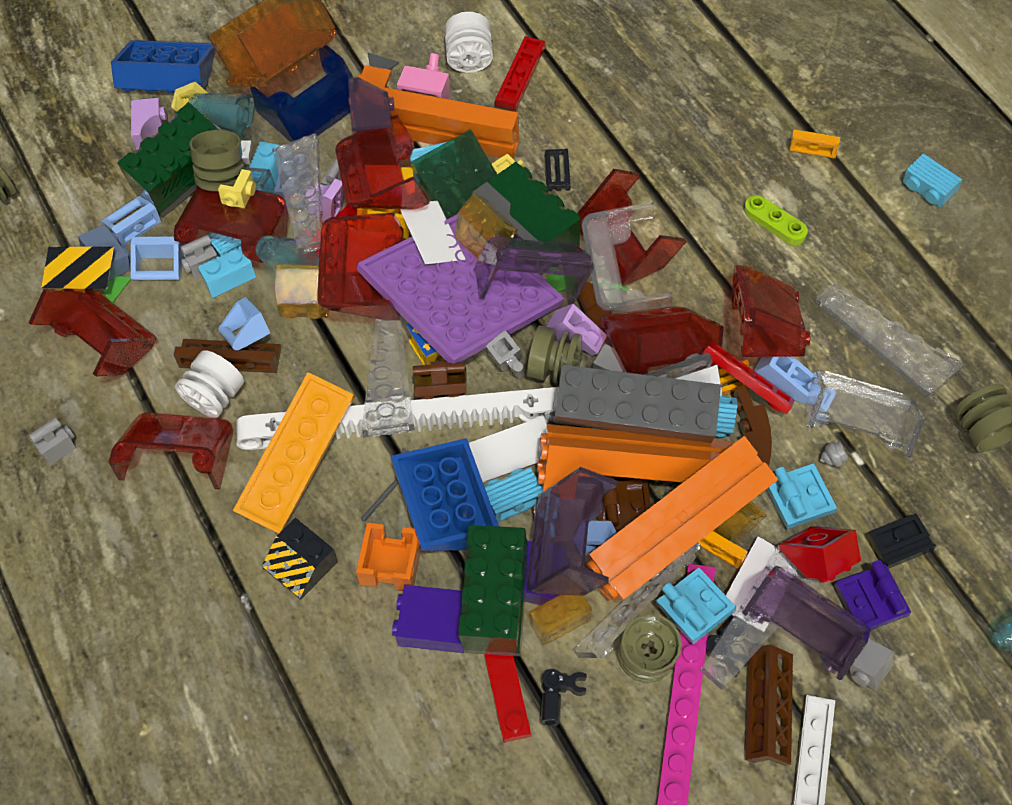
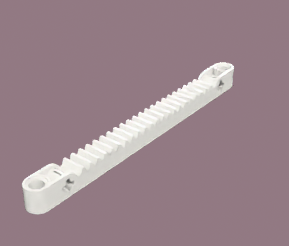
[237,387,559,450]

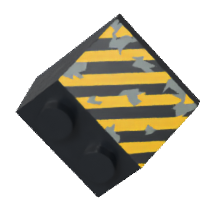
[262,517,338,600]

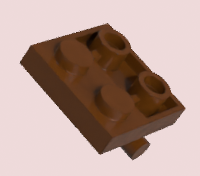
[413,361,467,399]
[594,475,651,532]

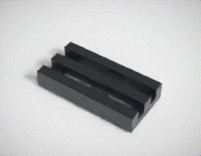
[545,149,571,191]

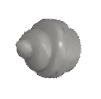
[820,441,848,467]

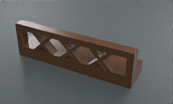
[174,339,281,373]
[746,644,793,766]

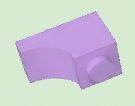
[131,98,167,150]
[304,178,344,224]
[546,304,607,356]

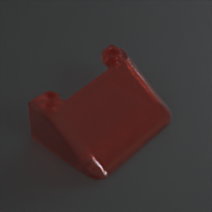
[335,115,430,210]
[317,213,404,321]
[601,306,724,375]
[108,412,234,490]

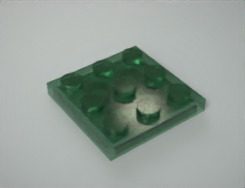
[410,129,497,220]

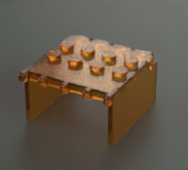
[207,0,336,87]

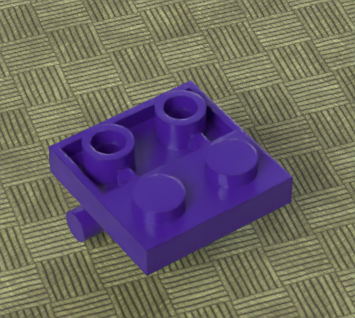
[834,560,911,634]

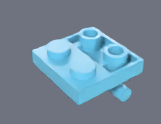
[767,463,837,529]
[656,567,736,645]

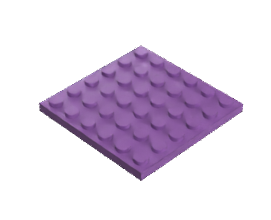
[357,208,565,364]

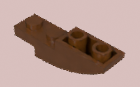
[734,385,772,467]

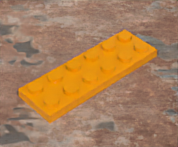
[233,372,355,534]

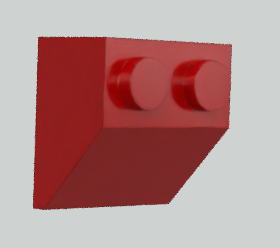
[779,526,861,582]

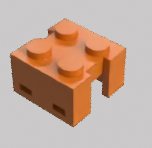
[356,523,421,591]

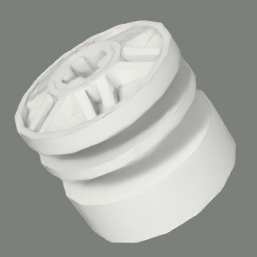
[444,12,493,73]
[175,350,244,418]

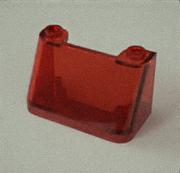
[174,186,288,263]
[731,265,810,357]

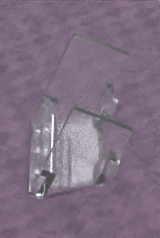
[582,202,673,314]
[804,370,925,457]

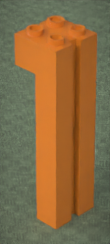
[349,65,519,160]
[536,424,734,497]
[582,436,779,603]

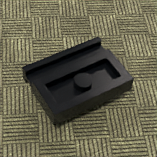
[867,513,936,569]

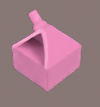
[397,53,450,100]

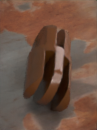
[576,282,615,331]

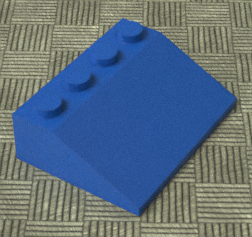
[111,40,216,93]
[391,438,499,551]

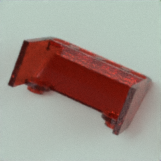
[577,168,687,285]
[28,288,157,377]

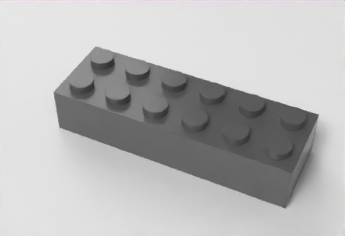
[554,364,721,443]

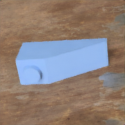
[754,346,836,413]

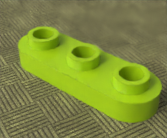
[744,195,808,245]

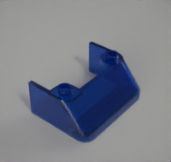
[250,40,356,146]

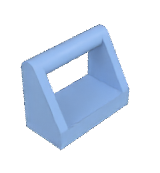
[100,196,161,247]
[131,237,184,280]
[218,297,270,350]

